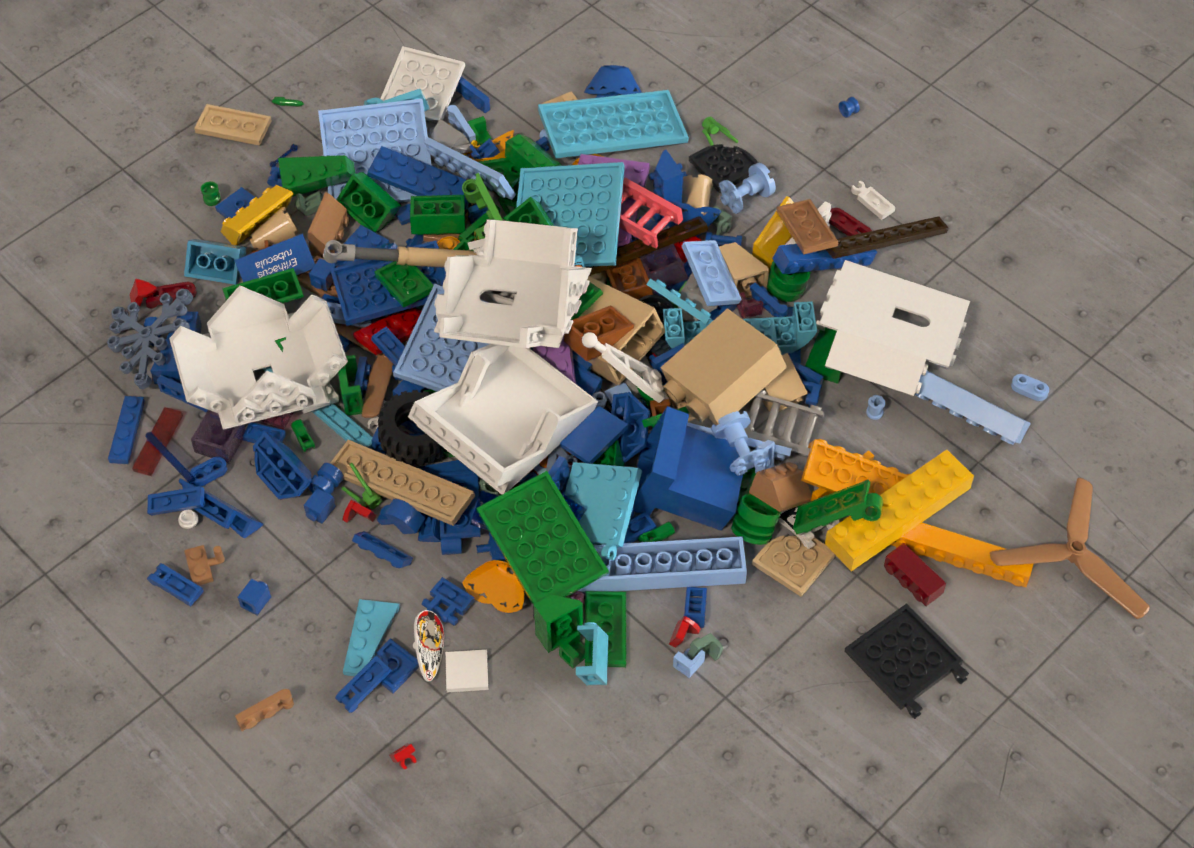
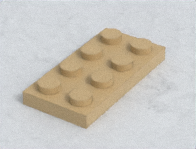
[194,104,272,146]

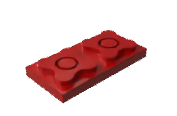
[353,307,422,355]

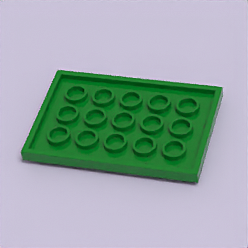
[477,471,609,606]

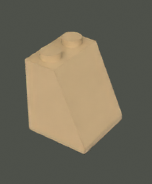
[719,242,769,299]
[762,353,808,412]

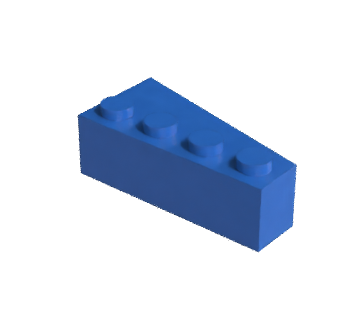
[150,311,202,384]

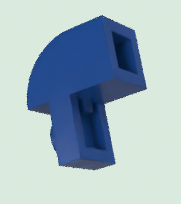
[377,499,425,534]

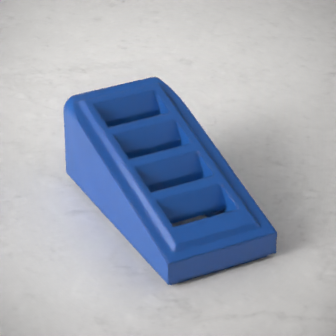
[684,587,707,628]

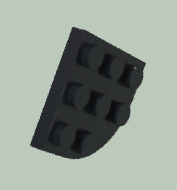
[689,144,759,193]

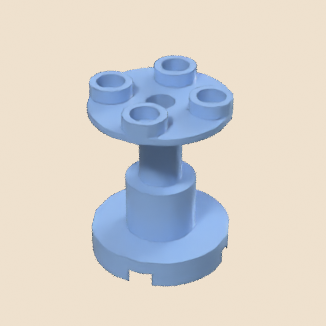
[719,163,776,214]
[711,411,767,476]

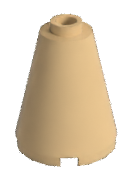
[682,174,713,215]
[250,207,300,250]

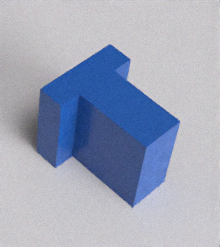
[633,406,743,531]

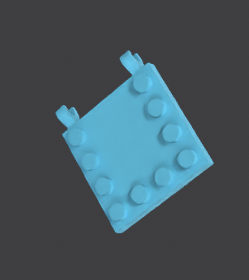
[564,462,642,560]

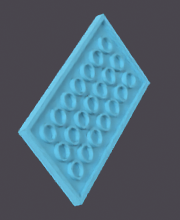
[538,90,689,158]

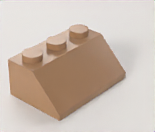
[308,192,349,258]
[749,462,812,512]

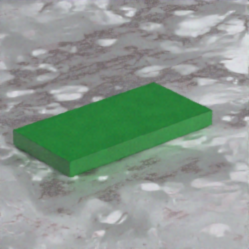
[585,591,626,668]

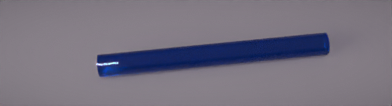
[145,432,195,484]

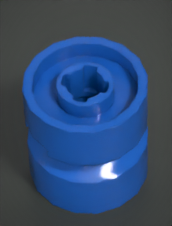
[308,463,344,495]

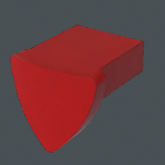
[130,279,156,306]
[342,500,377,523]
[669,616,701,648]

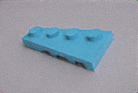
[646,279,714,325]
[343,599,400,676]

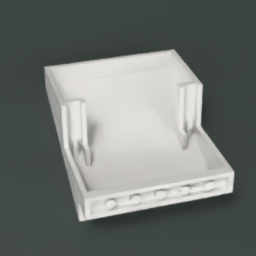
[408,344,598,495]

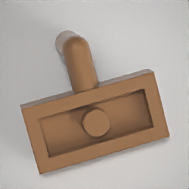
[184,545,225,586]

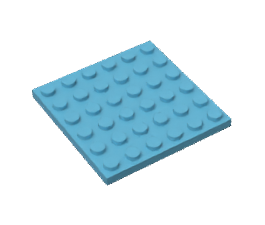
[516,162,625,267]

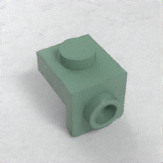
[295,191,323,216]
[712,206,732,235]
[687,633,723,661]

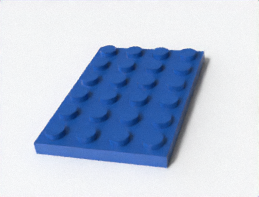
[330,240,446,326]

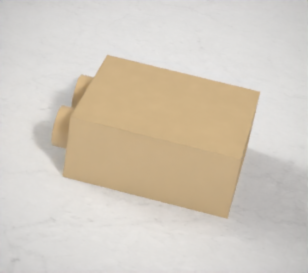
[572,277,665,386]
[660,308,787,425]

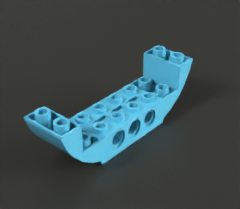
[663,301,817,355]

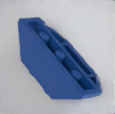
[611,392,650,463]
[253,431,312,500]

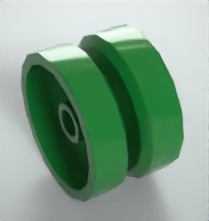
[767,261,810,302]

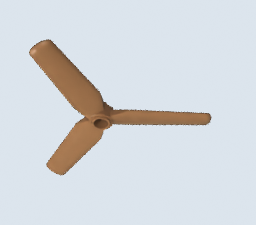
[334,323,408,418]
[990,478,1150,619]

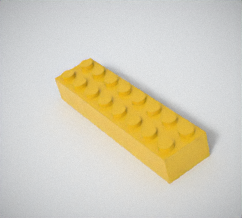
[825,450,974,572]

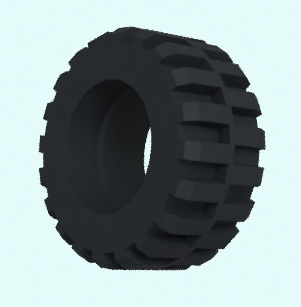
[378,390,447,466]

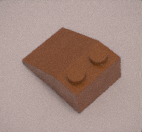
[605,257,653,300]
[564,305,634,361]

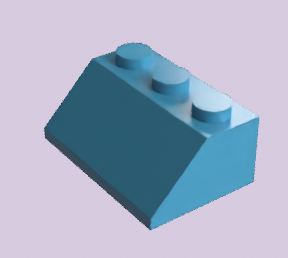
[184,239,247,285]

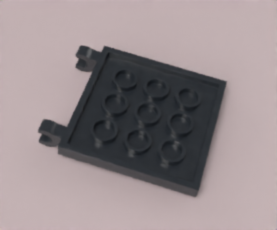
[844,603,969,719]

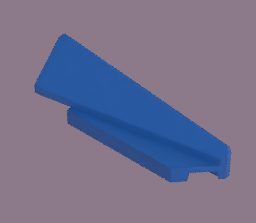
[530,347,602,396]
[179,478,263,538]

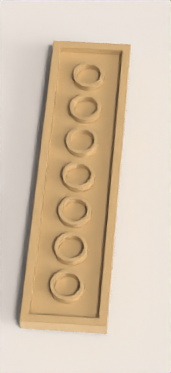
[330,440,475,526]

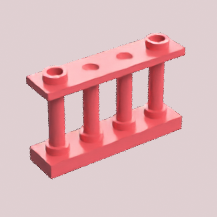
[619,177,683,248]

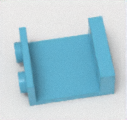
[576,622,608,685]

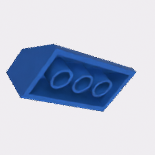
[653,150,683,228]

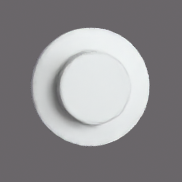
[178,510,199,529]

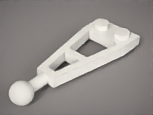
[582,332,665,403]

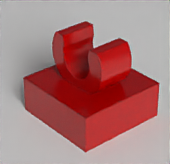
[389,743,417,769]

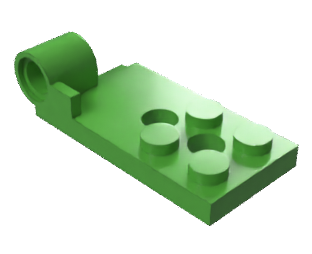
[462,173,503,221]

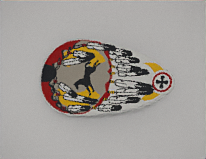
[413,610,444,682]

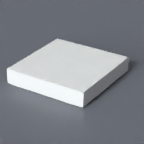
[445,650,489,692]

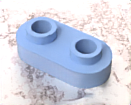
[1011,374,1049,401]

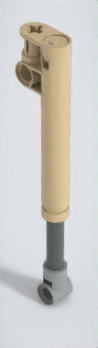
[323,240,477,267]

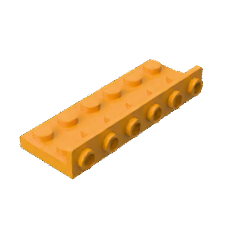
[801,439,910,495]

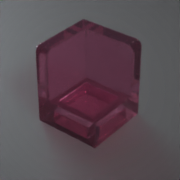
[737,292,763,319]

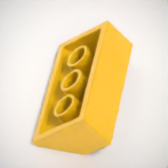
[220,185,293,246]
[752,196,794,272]

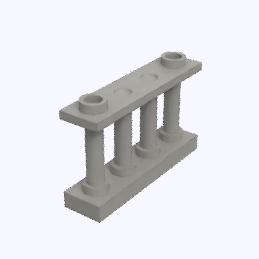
[744,390,825,457]

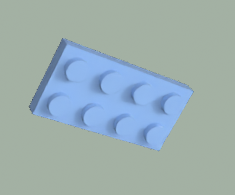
[682,240,742,306]

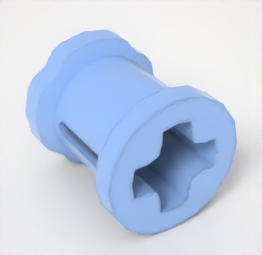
[866,395,885,420]

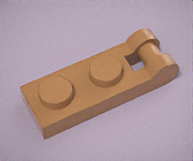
[235,689,294,731]

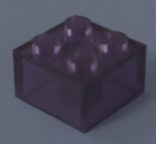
[640,244,688,293]
[191,410,245,463]

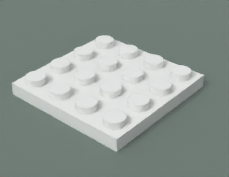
[380,46,465,123]

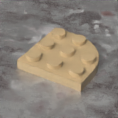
[752,535,836,597]

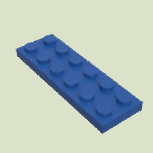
[367,146,475,214]

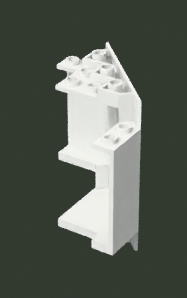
[434,220,592,348]
[816,260,970,397]
[169,286,348,429]

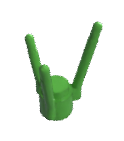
[702,117,738,146]
[342,463,382,509]

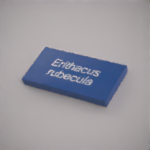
[234,234,315,282]

